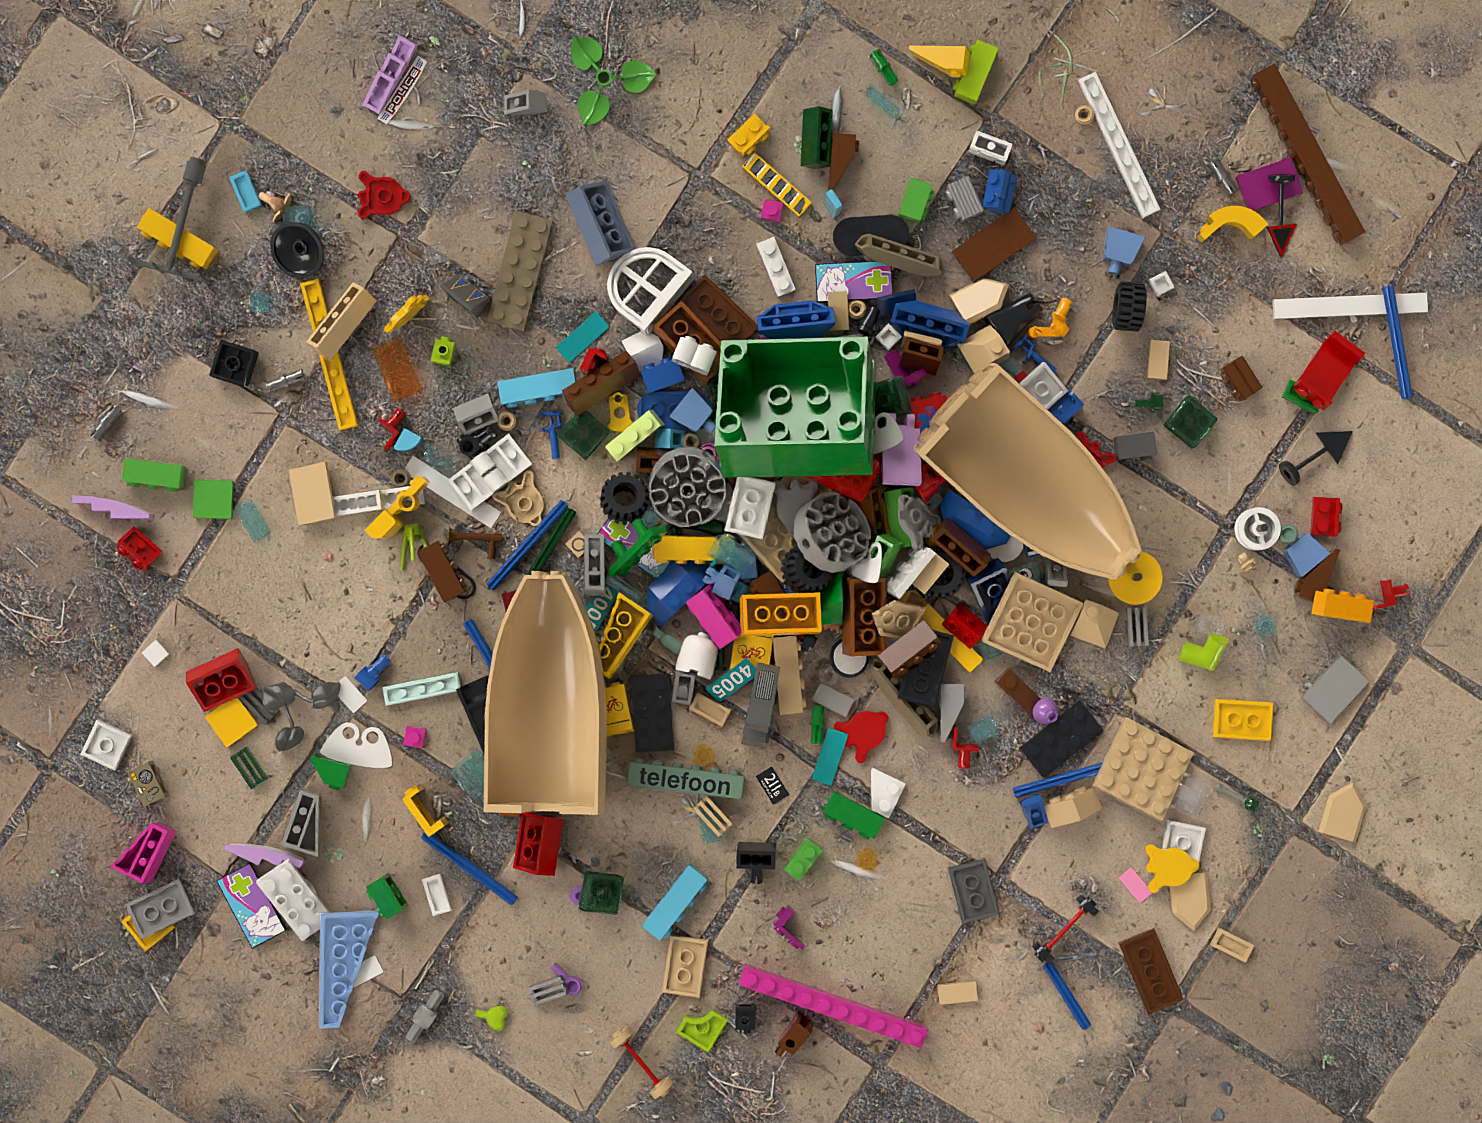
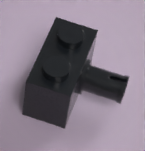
[736,842,776,884]

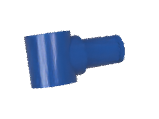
[354,654,391,691]

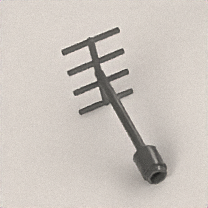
[125,157,211,285]

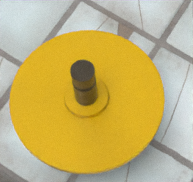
[1108,551,1162,604]

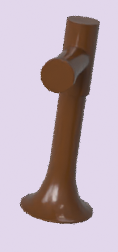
[448,525,502,559]

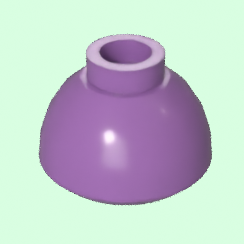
[1033,698,1059,724]

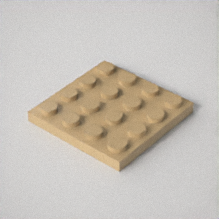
[981,572,1084,672]
[1092,717,1194,821]

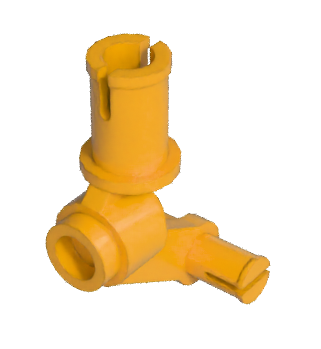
[1026,298,1073,338]

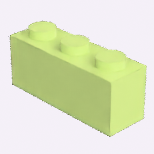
[605,410,665,462]

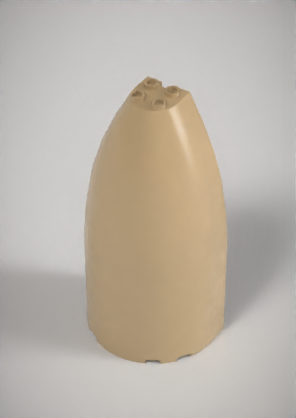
[913,363,1142,580]
[484,571,607,815]

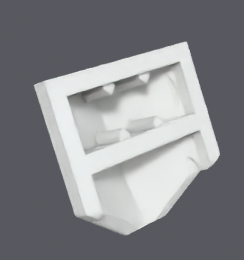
[622,331,664,375]

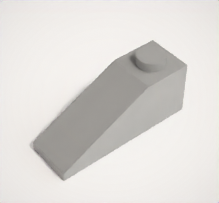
[584,534,604,596]
[939,683,967,742]

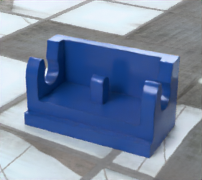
[1048,390,1085,424]

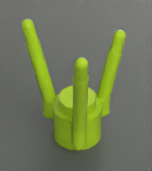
[400,524,428,570]

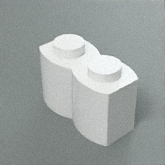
[671,336,717,375]

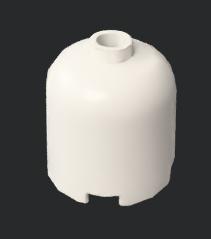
[675,632,718,679]

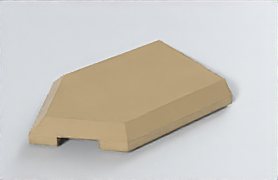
[949,278,1009,325]
[872,600,926,639]
[1318,782,1366,843]
[1169,871,1211,931]

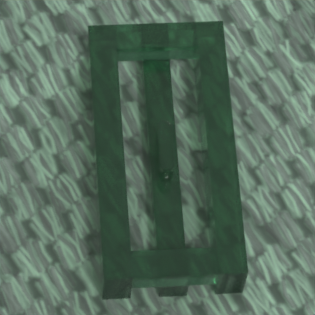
[230,747,268,789]

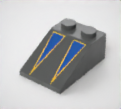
[440,274,491,318]

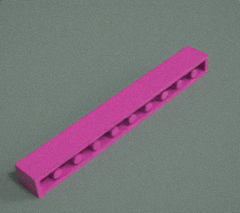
[739,963,928,1048]

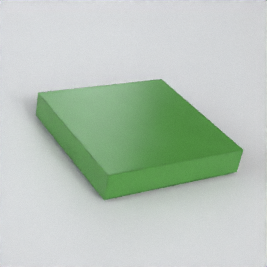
[193,480,234,519]

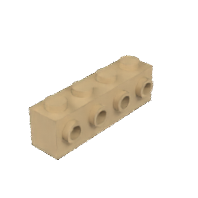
[306,282,377,360]
[773,636,806,715]

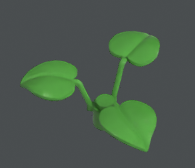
[571,35,656,125]

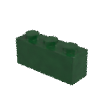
[800,106,833,169]

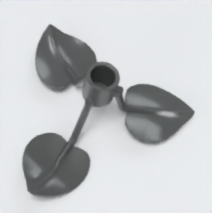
[262,682,341,752]

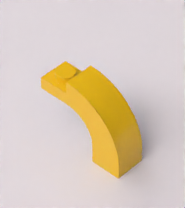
[1197,206,1268,243]

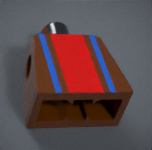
[775,1011,814,1058]

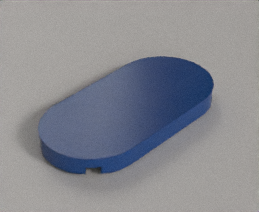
[637,391,714,430]

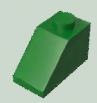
[310,755,352,790]

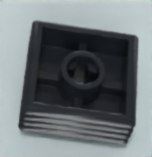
[209,340,259,388]

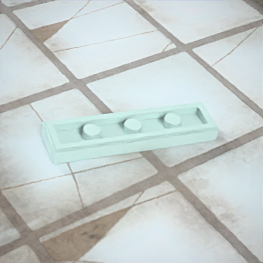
[382,672,461,706]

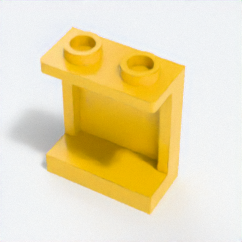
[402,785,449,837]

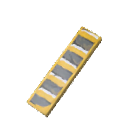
[742,152,812,217]

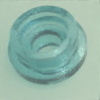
[1256,616,1275,636]

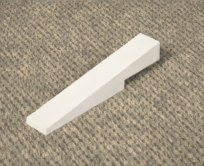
[333,486,425,516]

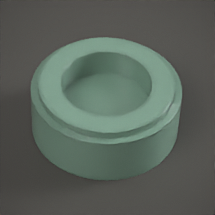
[1279,524,1299,544]

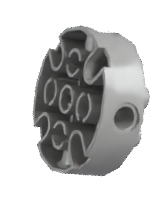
[649,447,726,527]
[794,492,871,573]

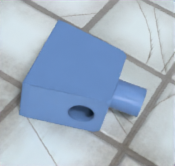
[1103,226,1144,275]
[669,388,716,434]
[1282,533,1330,577]

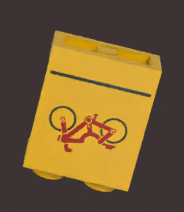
[730,624,774,669]
[605,682,634,737]

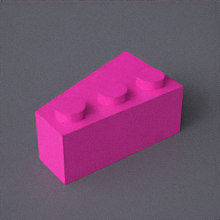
[686,583,741,649]
[110,822,177,884]

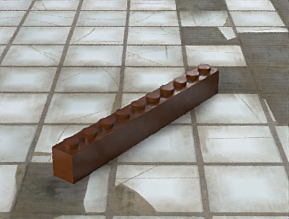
[1250,63,1365,246]

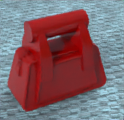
[913,464,946,503]

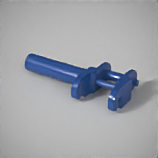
[1010,334,1057,373]
[538,411,565,459]

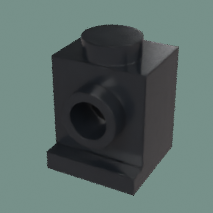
[735,1004,755,1034]

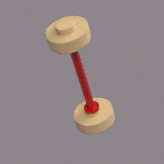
[608,1026,674,1099]

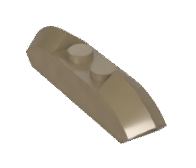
[855,234,945,276]
[871,659,939,737]

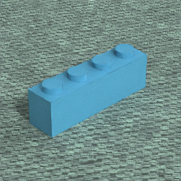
[497,368,576,408]
[642,863,708,940]

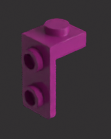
[884,350,928,389]
[773,905,805,950]

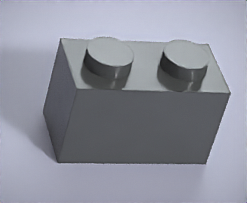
[1113,432,1157,463]

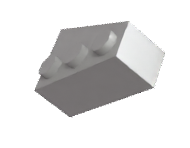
[281,787,319,857]

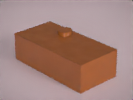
[652,301,721,386]
[842,577,887,657]

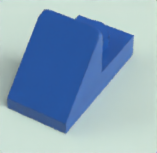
[1020,794,1048,830]

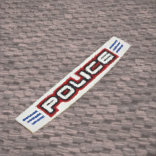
[377,56,427,124]

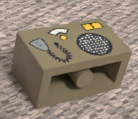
[127,761,169,807]

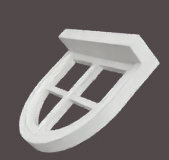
[607,247,695,336]

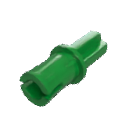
[869,49,898,86]
[810,706,825,744]

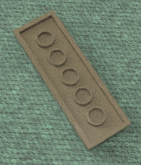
[487,211,553,332]

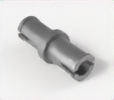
[1208,158,1239,197]
[266,369,306,394]
[90,404,122,442]

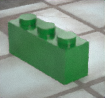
[822,791,885,840]

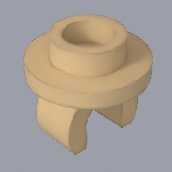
[1237,552,1257,573]

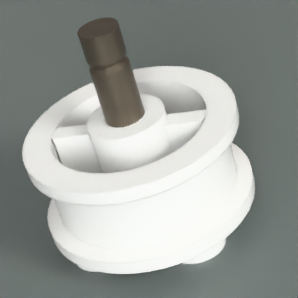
[1234,507,1281,550]

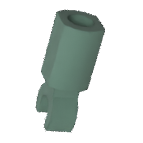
[652,628,682,655]

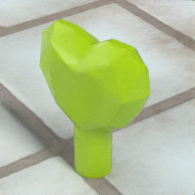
[475,1006,508,1031]

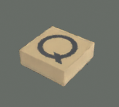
[566,531,584,558]

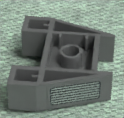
[741,662,780,748]

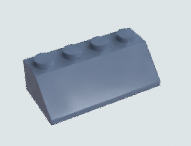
[566,180,636,265]

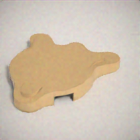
[492,470,544,527]

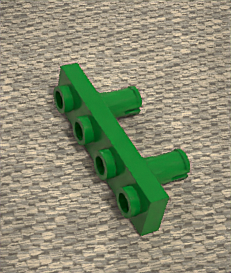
[608,518,667,577]

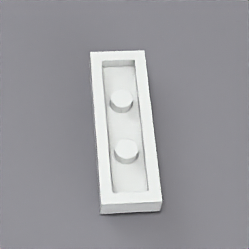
[756,237,796,297]

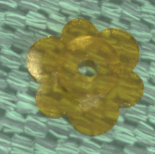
[693,744,714,766]
[855,848,877,870]

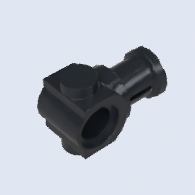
[456,425,497,460]

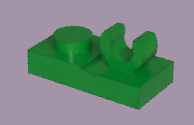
[1281,379,1319,414]

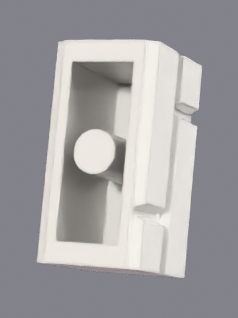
[968,130,1012,166]

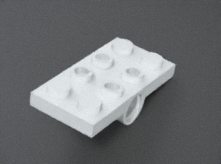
[448,434,533,511]
[256,859,331,941]

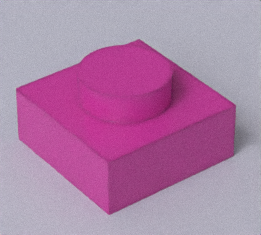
[761,199,783,222]
[403,726,426,748]

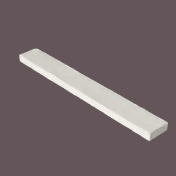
[1078,72,1161,219]
[1273,293,1428,319]

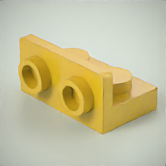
[727,113,771,157]

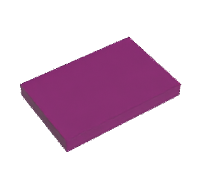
[1235,157,1303,211]

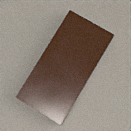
[952,207,1036,283]
[678,274,758,342]
[1118,928,1184,1015]

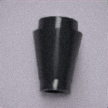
[857,306,880,336]

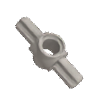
[406,990,444,1043]

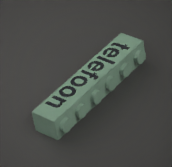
[627,758,744,799]

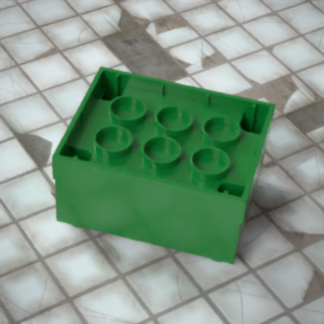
[714,337,876,478]

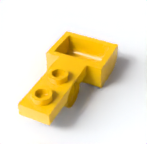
[365,476,430,539]

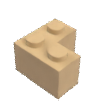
[1044,786,1102,828]

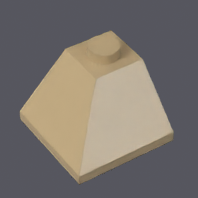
[957,325,1010,374]
[1070,599,1119,649]

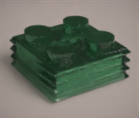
[876,376,912,419]
[1163,395,1218,449]
[557,410,610,460]
[578,871,624,915]

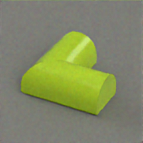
[1178,632,1229,672]

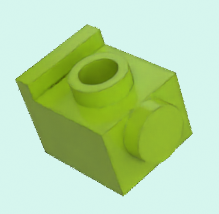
[430,336,456,367]

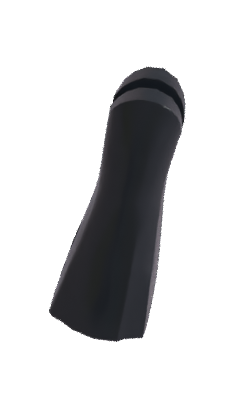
[984,293,1043,347]

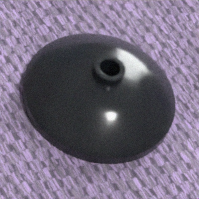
[270,221,324,278]

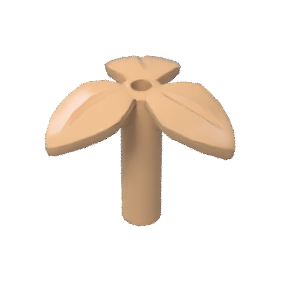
[258,192,292,222]

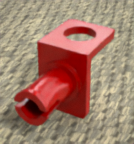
[377,408,407,453]
[1373,580,1410,609]
[952,724,979,769]

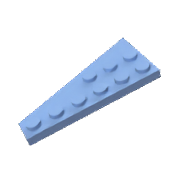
[319,910,379,1029]

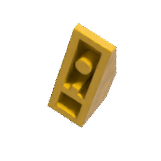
[909,46,970,78]

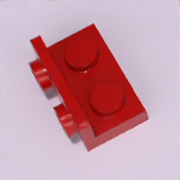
[580,346,609,374]
[1310,497,1343,537]
[117,526,163,573]
[942,602,988,649]

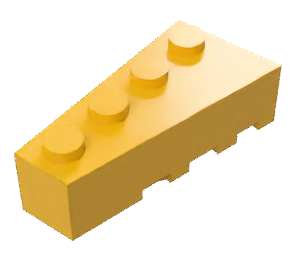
[599,592,653,679]

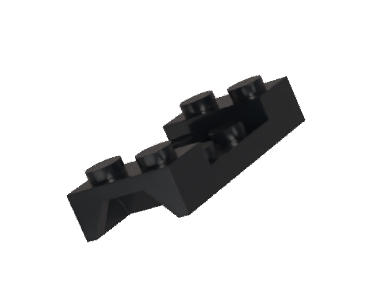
[456,675,489,753]

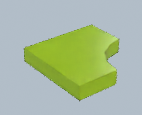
[676,1009,729,1053]

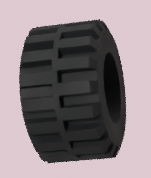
[1112,282,1147,332]
[600,472,649,525]
[781,546,834,593]
[926,549,966,597]

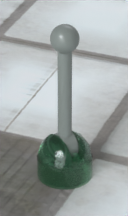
[1214,783,1260,813]

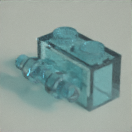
[707,533,756,574]
[450,748,484,801]

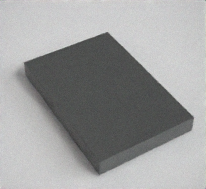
[947,858,1000,924]

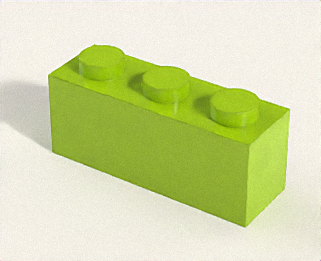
[953,39,998,105]

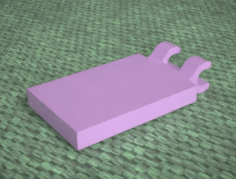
[881,413,922,486]

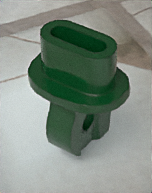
[1135,392,1163,413]

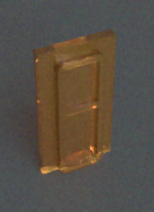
[372,337,422,402]

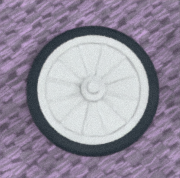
[829,639,869,678]

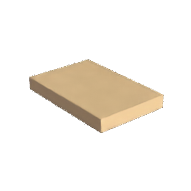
[289,462,336,526]
[662,934,708,998]

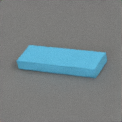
[823,190,842,219]

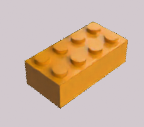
[739,593,822,636]

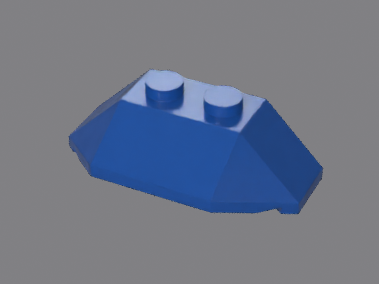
[890,300,970,350]
[757,301,835,339]
[940,489,1011,550]
[647,560,711,627]

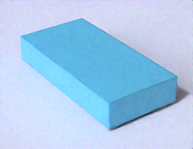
[229,170,262,213]

